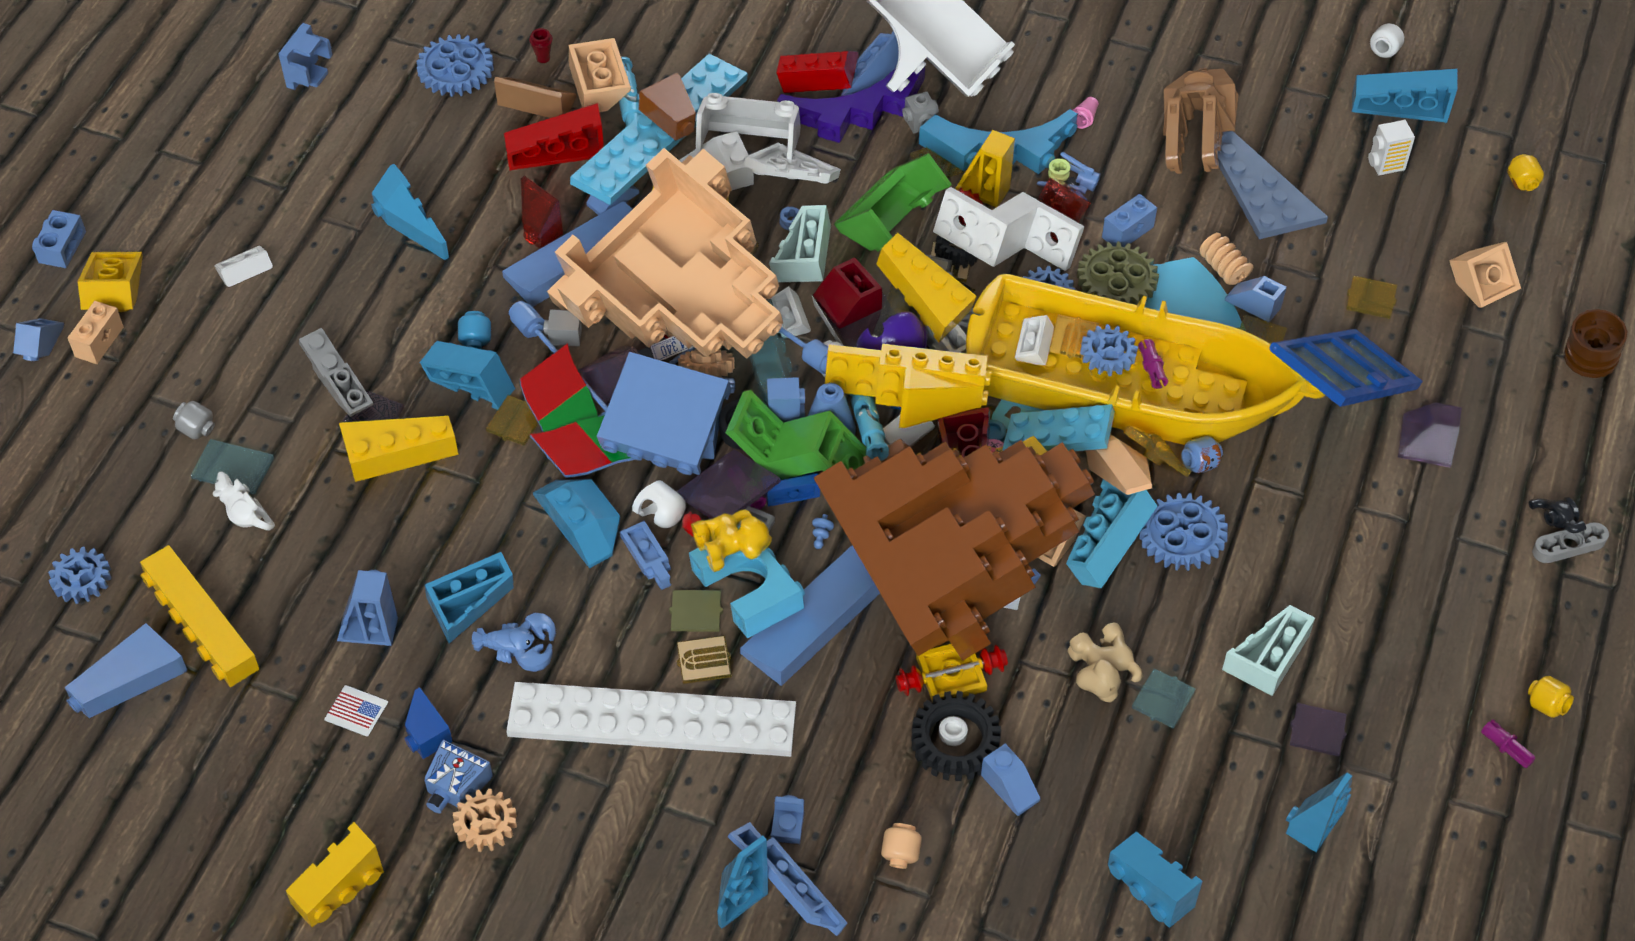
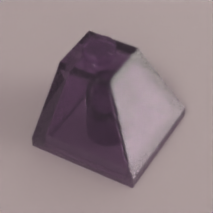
[578,346,641,406]
[1398,403,1462,467]

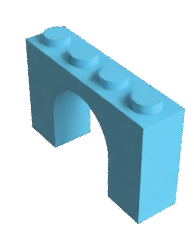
[689,526,805,638]

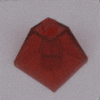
[521,176,563,249]
[1037,178,1090,241]

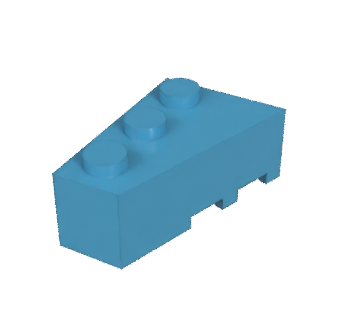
[425,552,514,644]

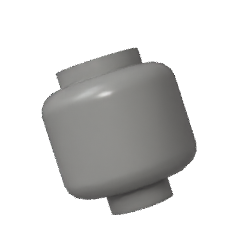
[173,401,215,440]

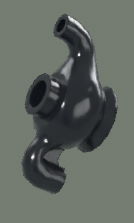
[1528,497,1586,534]

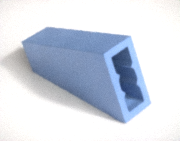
[65,623,187,718]

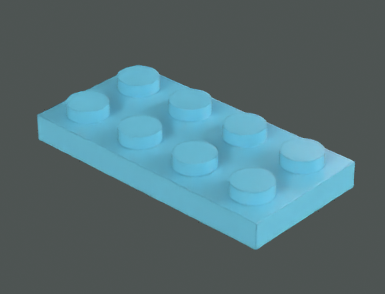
[1002,404,1115,451]

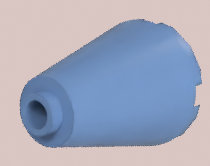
[808,383,856,436]

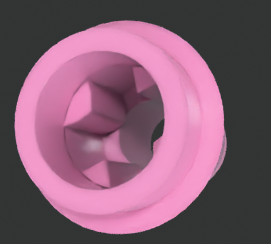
[1073,97,1099,129]

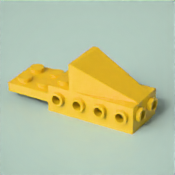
[825,344,991,428]

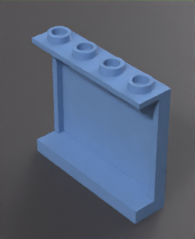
[597,352,731,475]

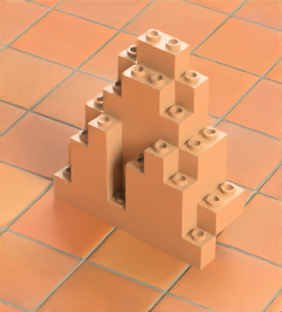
[547,148,783,359]

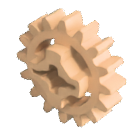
[678,349,735,377]
[453,789,517,852]

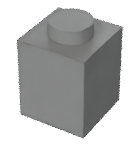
[544,310,582,346]

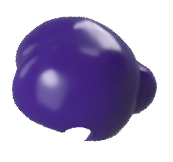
[856,311,928,350]

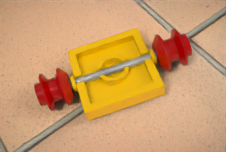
[896,644,1008,702]

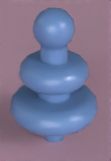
[812,514,834,549]

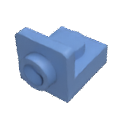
[771,795,804,844]

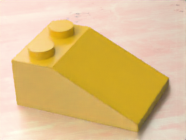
[78,252,143,312]

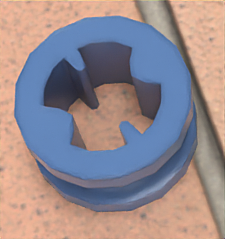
[779,207,799,230]

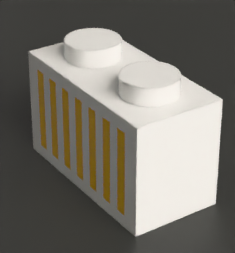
[1368,120,1415,176]

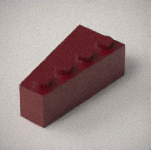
[937,407,990,458]

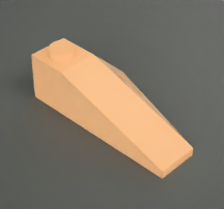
[1086,434,1152,495]

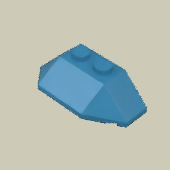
[533,479,620,569]

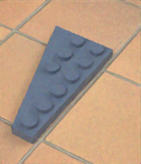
[1218,131,1328,239]

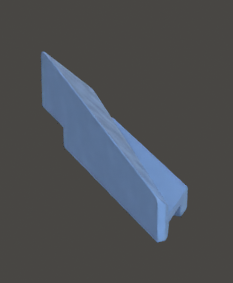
[841,31,899,96]
[728,822,848,936]

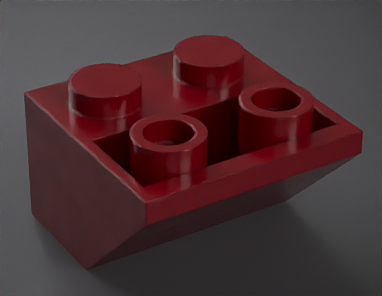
[813,257,882,329]

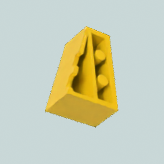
[955,130,1015,208]
[286,822,384,927]

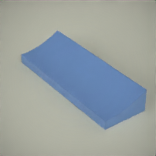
[502,201,633,307]
[740,546,880,686]

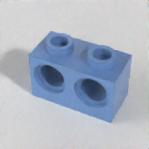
[32,210,86,268]

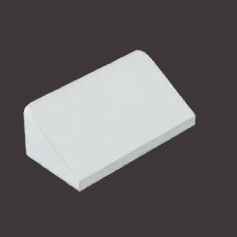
[215,246,273,287]
[768,286,811,338]
[1015,315,1054,366]
[883,415,935,447]

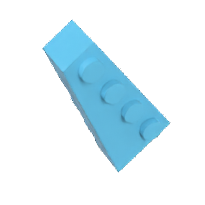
[1066,479,1157,588]

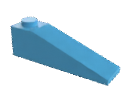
[371,164,449,260]
[1286,773,1352,852]

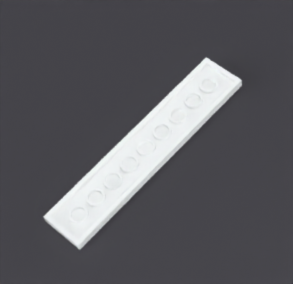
[507,682,796,757]

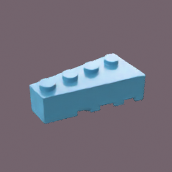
[1352,69,1457,123]

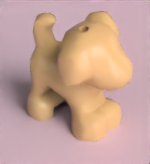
[1068,623,1143,703]

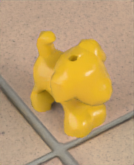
[691,509,772,572]

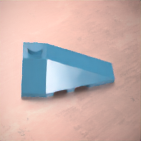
[717,836,768,928]

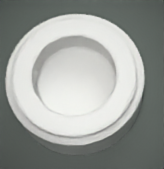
[939,716,968,746]

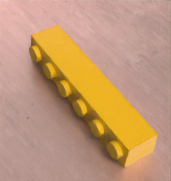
[140,545,259,687]

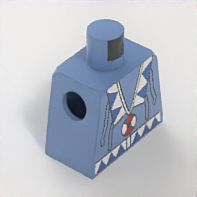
[424,740,493,814]

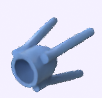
[1037,152,1100,194]

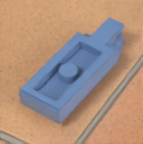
[620,521,671,590]

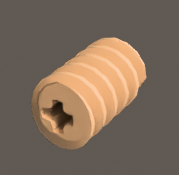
[1200,232,1254,285]

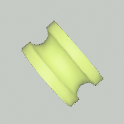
[1048,159,1070,183]

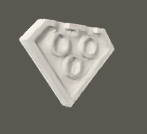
[744,143,841,184]

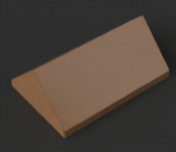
[494,77,577,118]

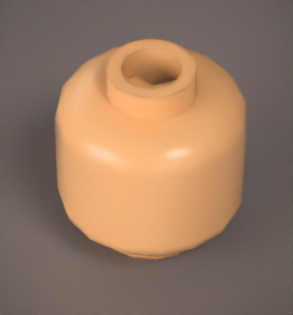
[881,823,922,869]

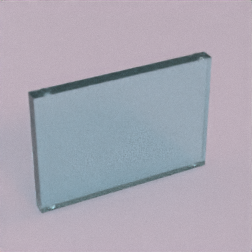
[190,439,274,494]

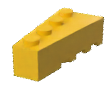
[876,233,977,343]
[339,416,459,482]

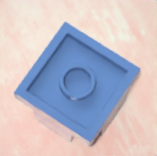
[278,23,333,90]

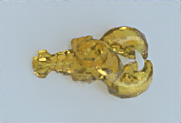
[1123,425,1192,478]

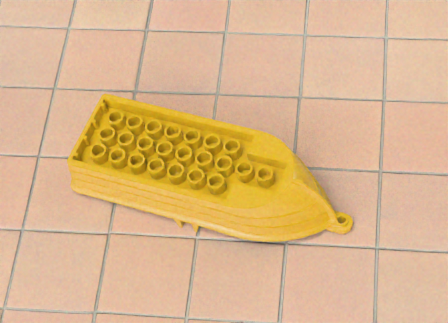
[966,274,1325,445]

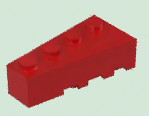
[504,103,604,170]

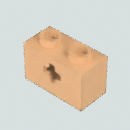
[68,301,124,364]

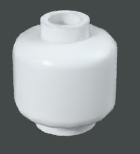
[1370,23,1405,58]

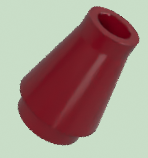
[529,28,553,63]

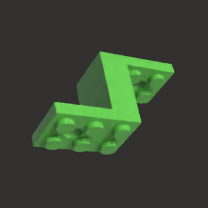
[726,390,866,480]

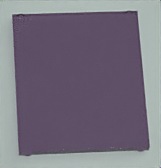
[677,449,781,519]

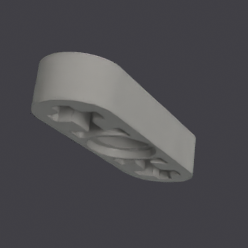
[1532,522,1609,563]

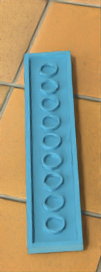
[570,54,748,205]

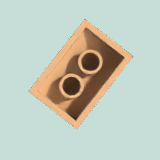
[568,38,631,112]

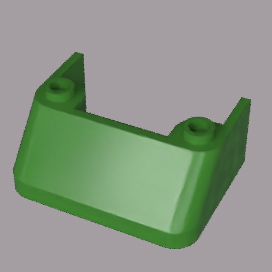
[834,153,952,252]

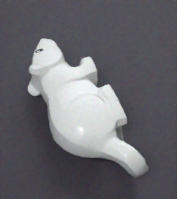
[213,472,275,530]

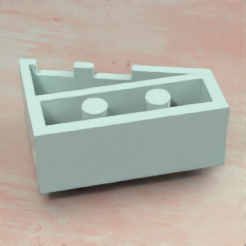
[769,205,831,282]
[1222,605,1315,696]

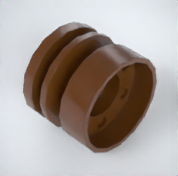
[1564,309,1628,378]

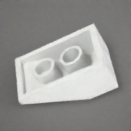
[679,131,754,191]

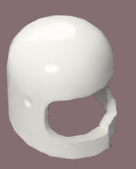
[632,480,686,528]

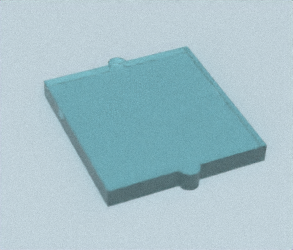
[1132,669,1196,729]

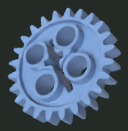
[417,34,494,97]
[1139,493,1228,571]

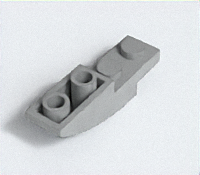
[299,328,373,417]

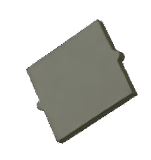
[669,590,723,632]

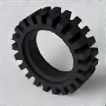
[911,691,1001,781]

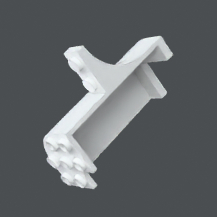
[866,0,1015,97]

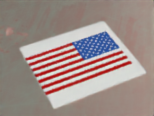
[324,685,388,736]

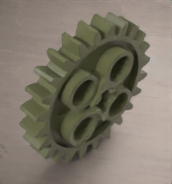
[1077,241,1159,305]

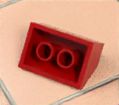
[776,51,859,93]

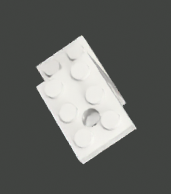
[933,187,1085,271]

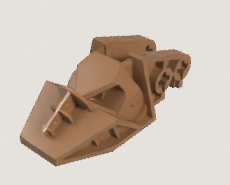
[1163,68,1239,174]

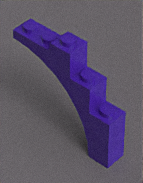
[777,66,925,143]

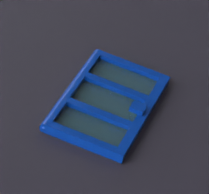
[1270,329,1423,407]

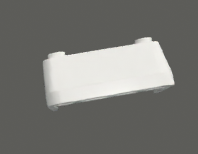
[696,93,801,160]

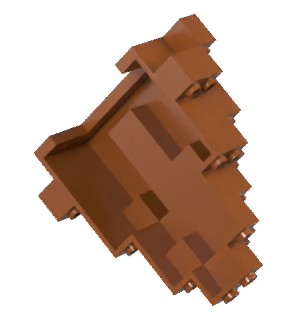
[814,440,1095,661]

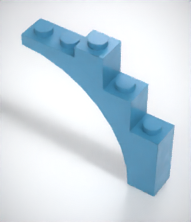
[919,109,1078,174]

